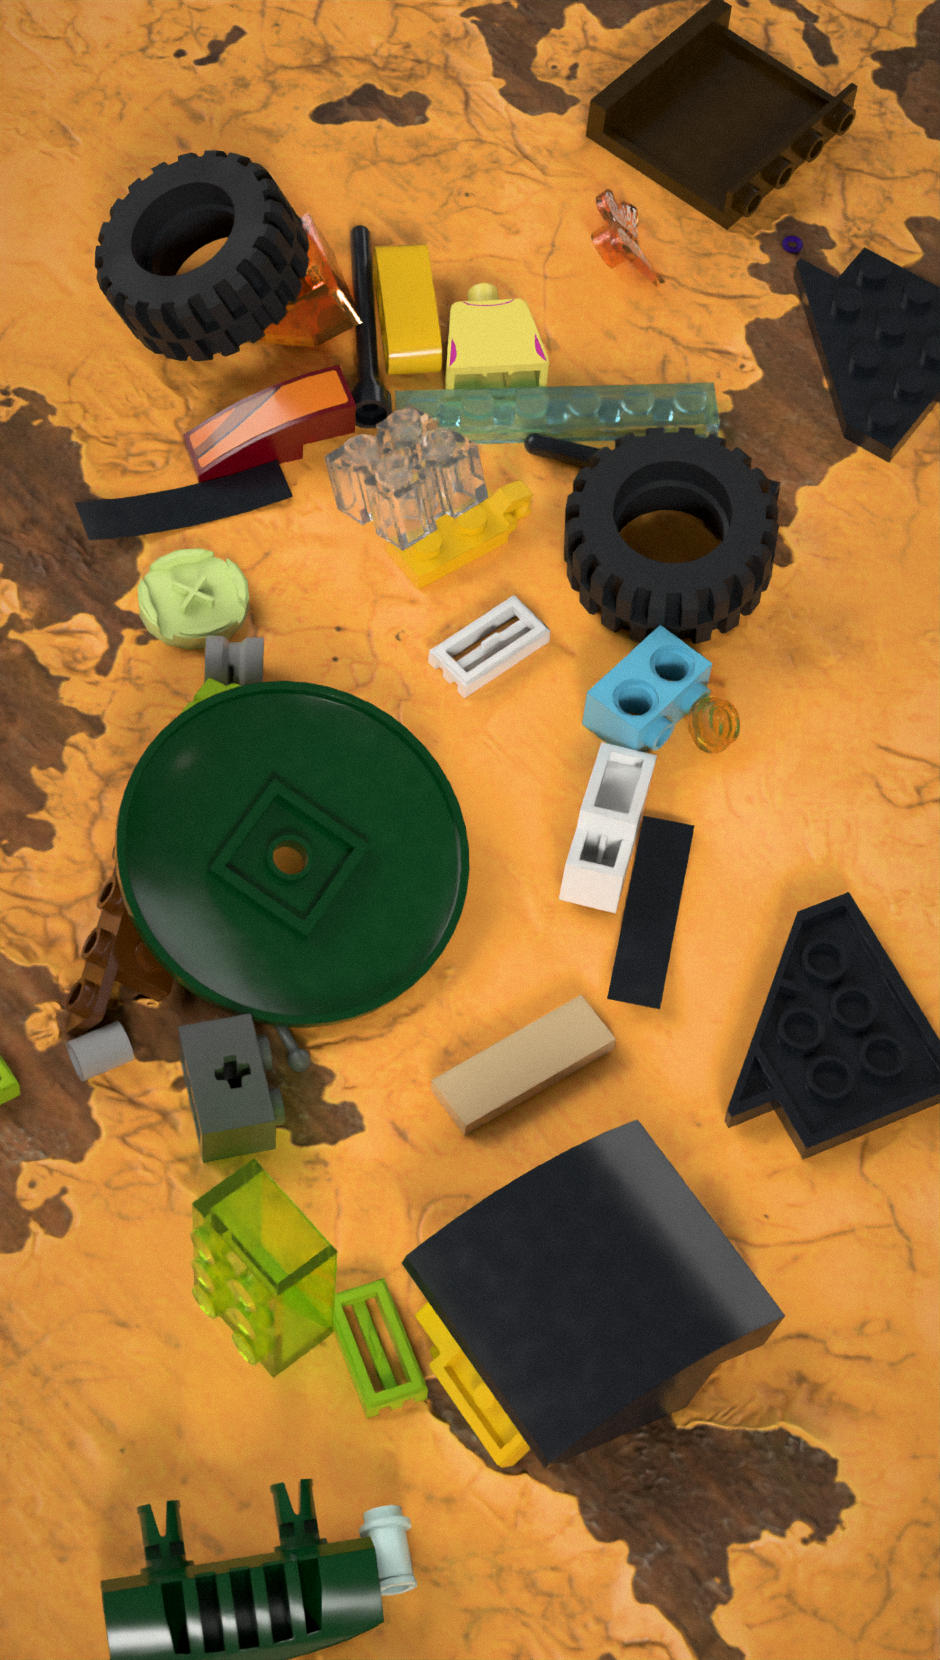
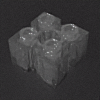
[324,405,489,551]

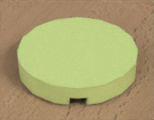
[138,548,249,650]

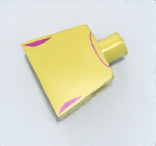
[444,283,549,403]

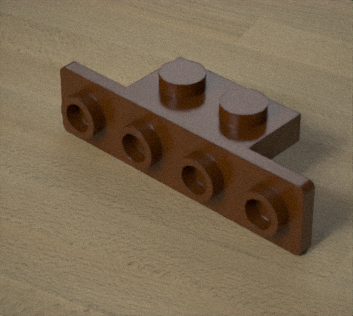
[65,845,174,1038]

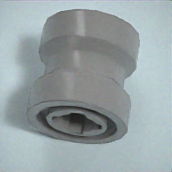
[204,635,264,686]

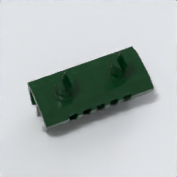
[100,1479,384,1660]

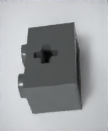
[178,1013,285,1163]

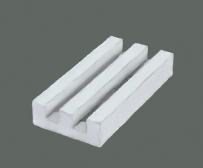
[428,595,551,699]

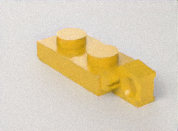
[386,479,533,589]
[414,1302,531,1468]

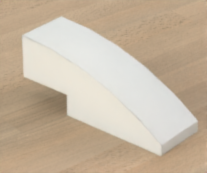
[558,742,657,913]

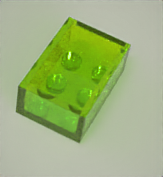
[190,1159,338,1378]

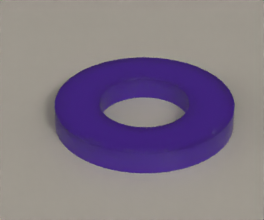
[782,236,803,253]

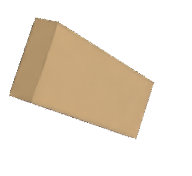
[431,995,616,1136]

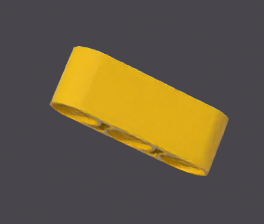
[373,244,442,375]

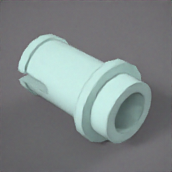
[359,1505,417,1596]

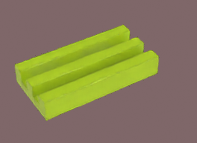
[324,1278,428,1418]

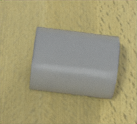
[66,1021,134,1082]

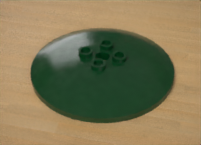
[114,681,470,1028]

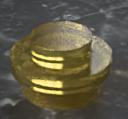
[688,696,741,754]

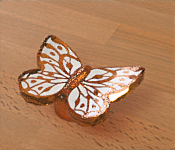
[590,189,666,288]

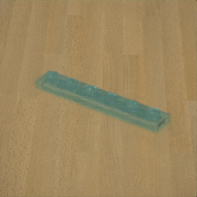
[394,383,720,446]

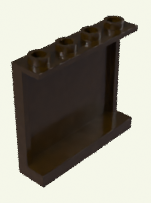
[586,0,858,230]

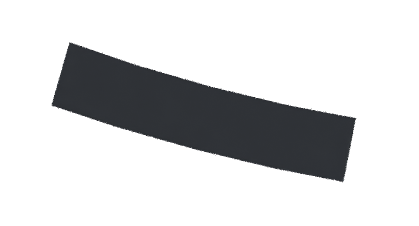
[75,460,293,541]
[607,816,695,1009]

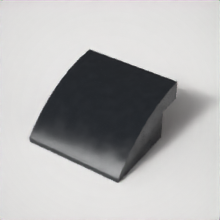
[402,1119,785,1469]

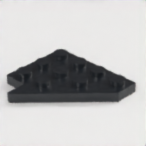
[794,247,940,463]
[724,892,940,1160]

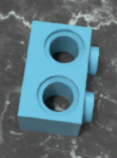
[582,625,713,753]

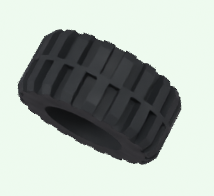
[95,150,309,361]
[564,427,779,644]

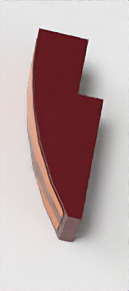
[183,365,356,483]

